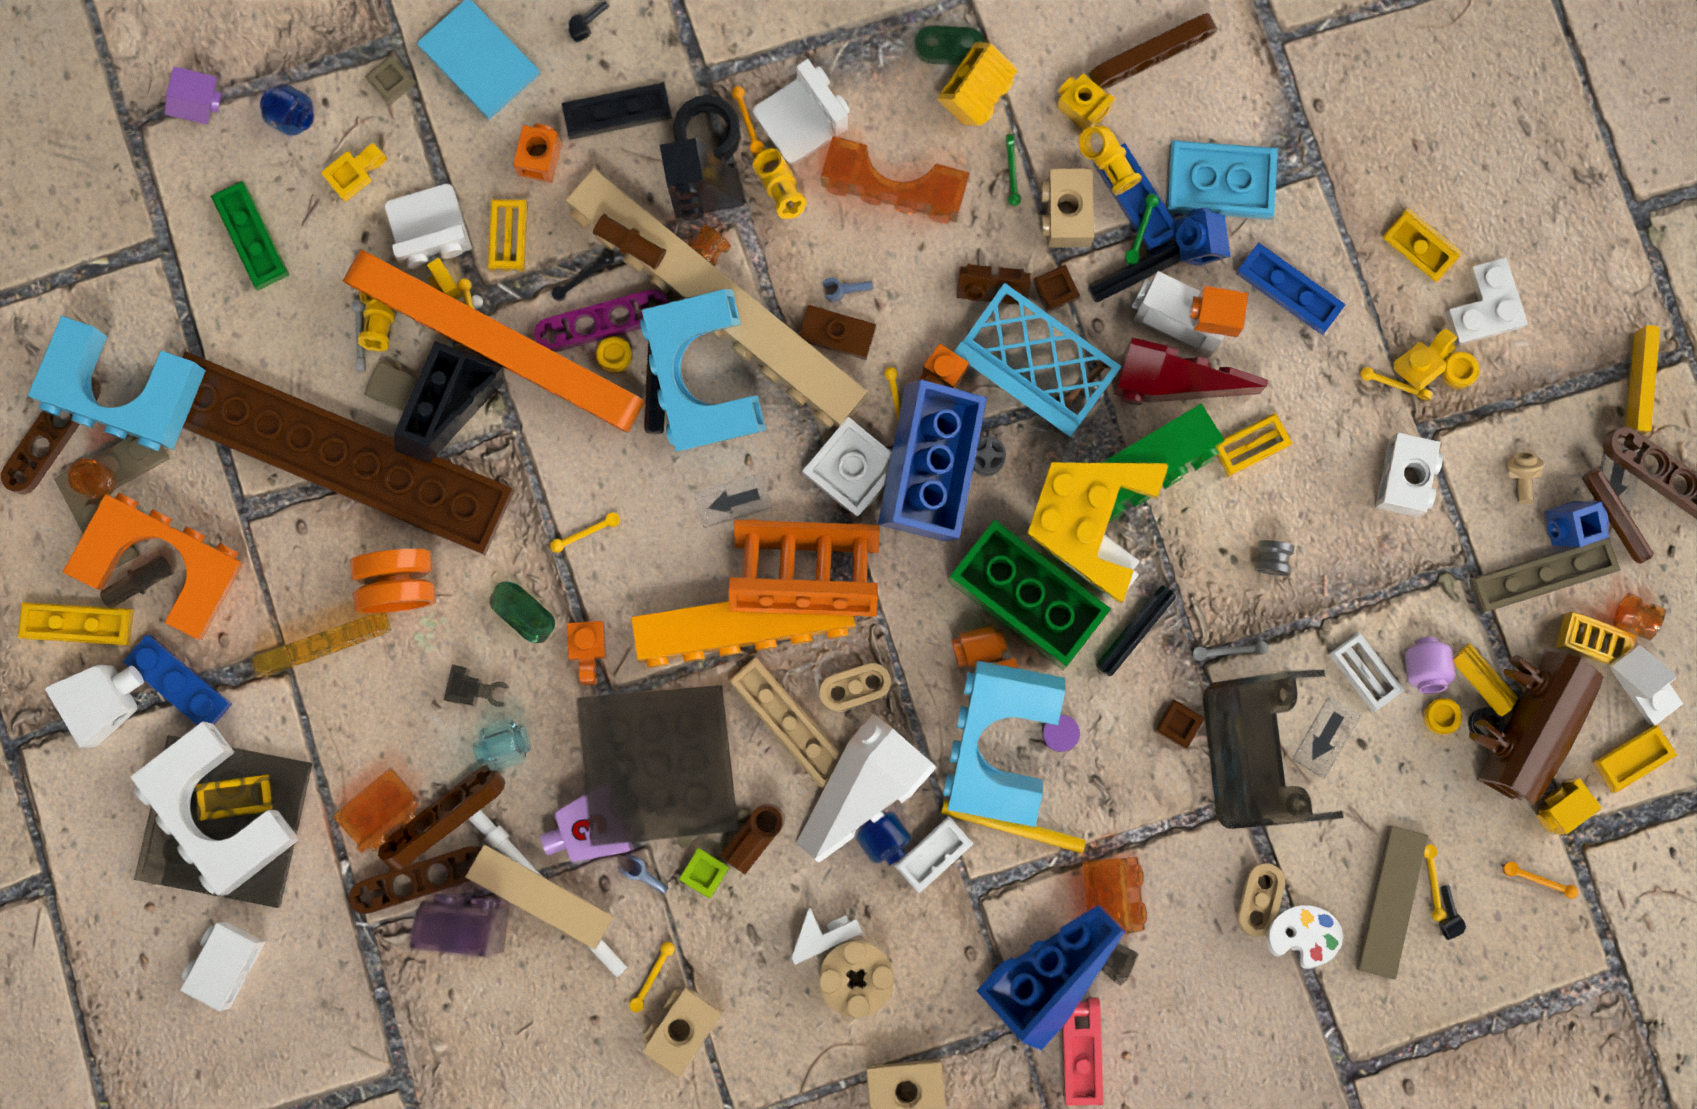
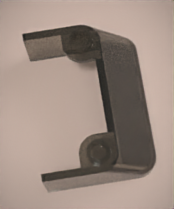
[1203,669,1343,829]

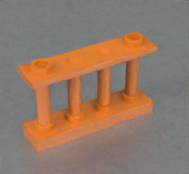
[729,519,880,617]

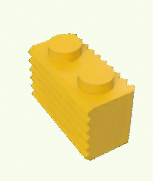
[937,42,1018,126]

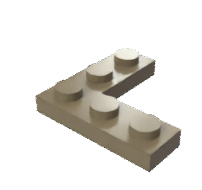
[54,436,170,569]

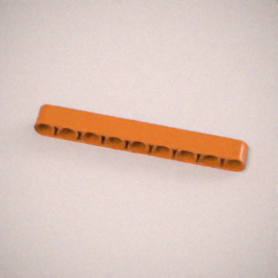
[342,249,645,433]

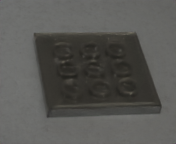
[576,685,739,847]
[134,735,313,908]

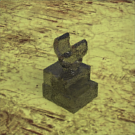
[443,664,510,708]

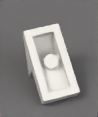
[1609,644,1683,725]
[792,907,862,965]

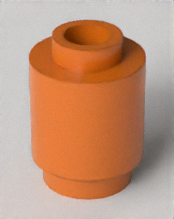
[951,625,1007,668]

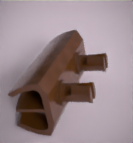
[1469,651,1604,805]

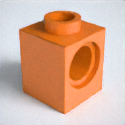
[513,123,562,183]

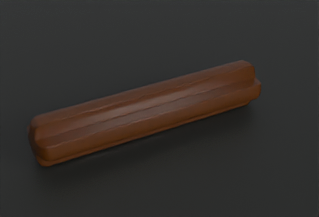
[1582,468,1654,564]

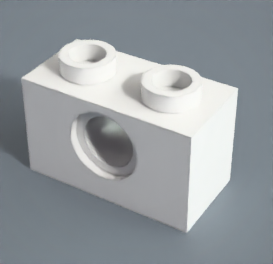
[1375,433,1443,517]

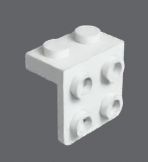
[753,59,850,165]
[385,184,472,270]

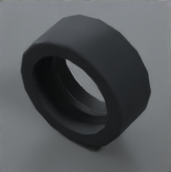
[673,95,741,161]

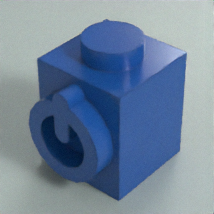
[1175,208,1231,266]
[1545,501,1609,547]

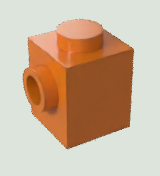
[1189,286,1249,337]

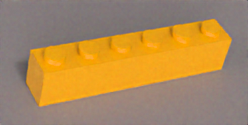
[631,601,855,668]

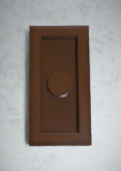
[799,305,877,360]

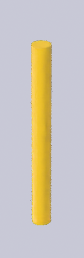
[941,800,1086,854]

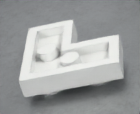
[1446,258,1528,346]

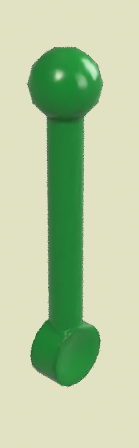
[1006,134,1021,206]
[1125,194,1159,265]

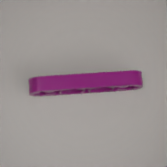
[534,289,669,352]

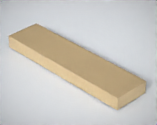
[728,657,842,790]
[466,844,614,950]

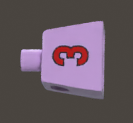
[540,783,634,862]

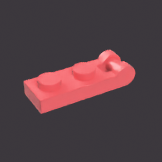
[1062,997,1103,1106]

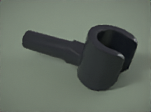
[569,0,609,43]
[1439,885,1466,940]

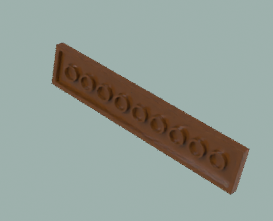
[182,351,515,555]

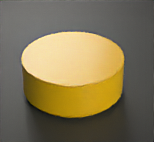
[596,336,633,374]
[1441,351,1480,389]
[1423,698,1462,735]

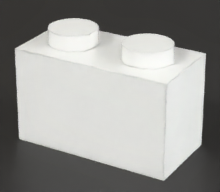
[180,922,266,1011]

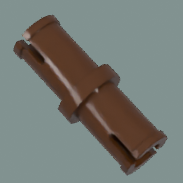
[593,213,667,270]

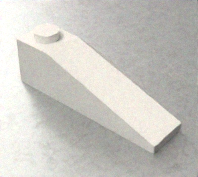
[796,713,936,863]

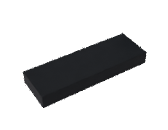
[561,82,672,140]

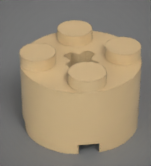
[819,940,894,1018]

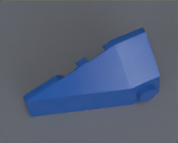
[977,905,1126,1050]

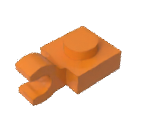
[567,621,606,686]

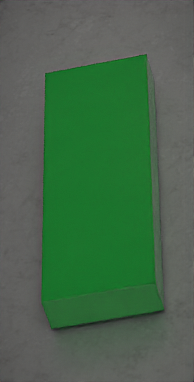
[211,180,290,291]

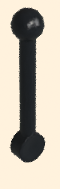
[552,251,615,301]

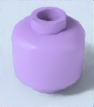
[1404,637,1456,694]

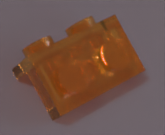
[333,767,420,854]
[1083,857,1147,934]

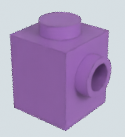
[165,66,222,125]

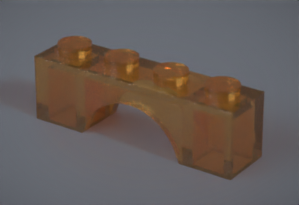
[821,136,970,224]

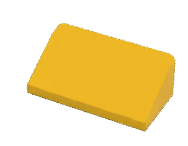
[1382,208,1462,283]

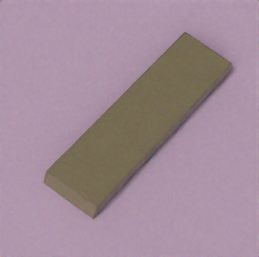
[1469,537,1621,614]
[1357,826,1428,980]

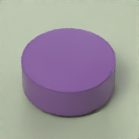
[1042,715,1080,752]

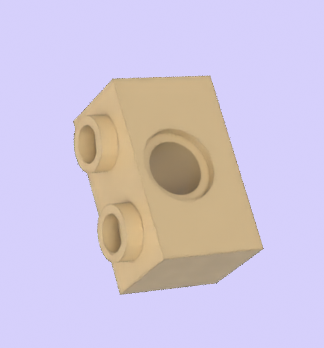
[1041,168,1094,248]
[642,986,724,1077]
[866,1058,946,1109]

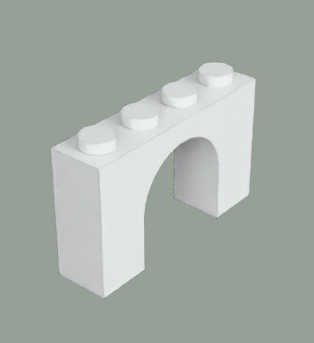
[130,722,300,895]

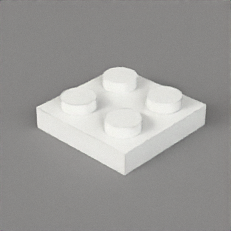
[802,417,892,519]

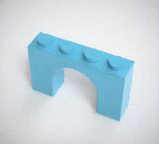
[640,289,766,452]
[28,316,206,452]
[943,661,1066,827]

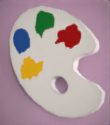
[1266,906,1343,969]

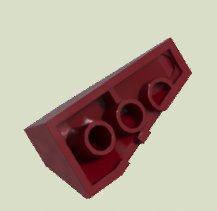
[1114,337,1268,405]

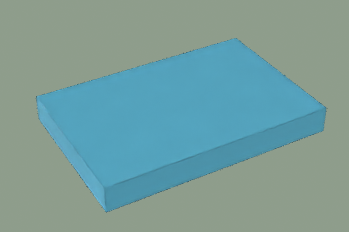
[417,0,540,120]
[1167,141,1278,220]

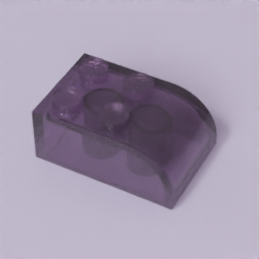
[409,893,510,957]

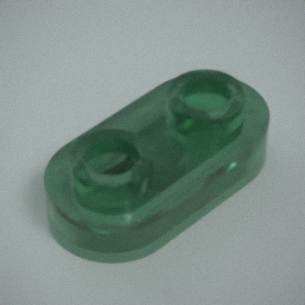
[915,25,985,65]
[489,581,555,643]

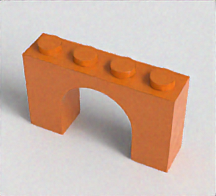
[63,493,244,640]

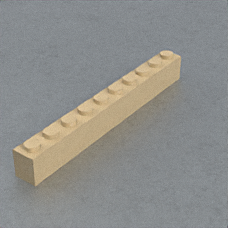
[566,168,868,429]

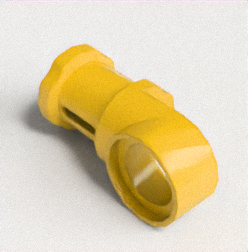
[1078,125,1142,195]
[752,148,807,219]
[358,292,396,352]

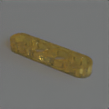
[251,612,392,678]

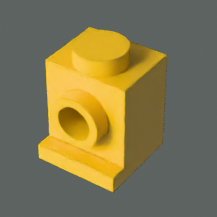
[1057,73,1115,130]
[1537,778,1602,834]

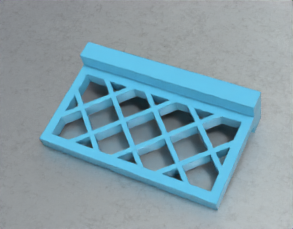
[954,283,1122,437]

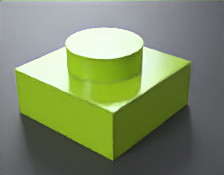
[679,848,730,899]

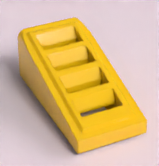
[1555,612,1636,665]

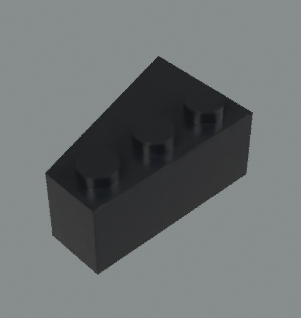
[659,138,745,221]
[394,341,504,463]

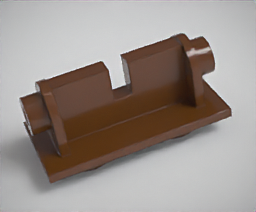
[957,263,1031,305]

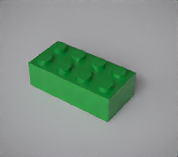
[1102,403,1225,524]
[948,519,1111,671]

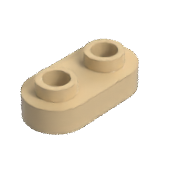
[820,663,891,712]
[1237,863,1285,937]

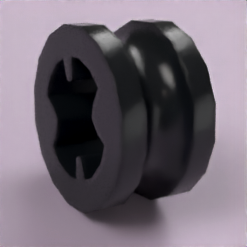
[1468,707,1506,736]

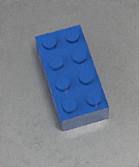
[877,379,987,542]

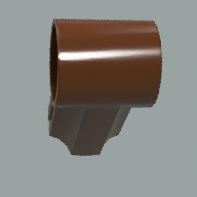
[721,803,785,875]

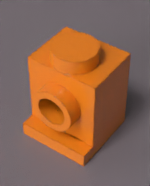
[918,343,969,389]

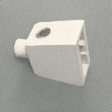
[45,665,144,748]

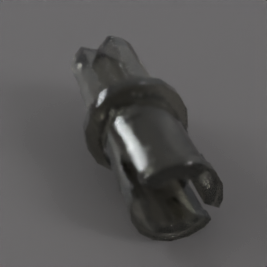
[100,554,174,608]

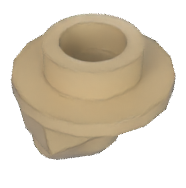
[1507,452,1544,505]

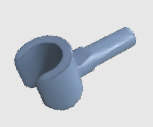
[822,278,873,303]
[618,854,668,894]

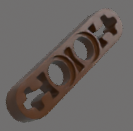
[1089,13,1218,90]
[1,376,101,494]
[1603,427,1697,519]
[378,765,505,871]
[349,846,482,914]

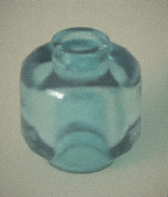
[473,719,531,771]

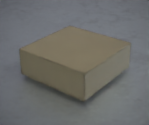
[365,54,416,106]

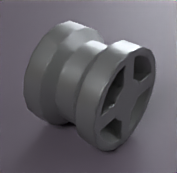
[973,436,1006,477]
[1255,540,1295,576]

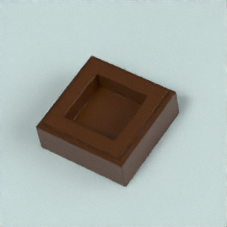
[1032,264,1080,313]
[1154,699,1205,750]

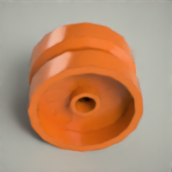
[349,549,436,614]

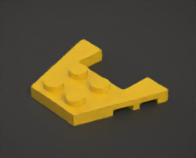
[1027,463,1169,603]

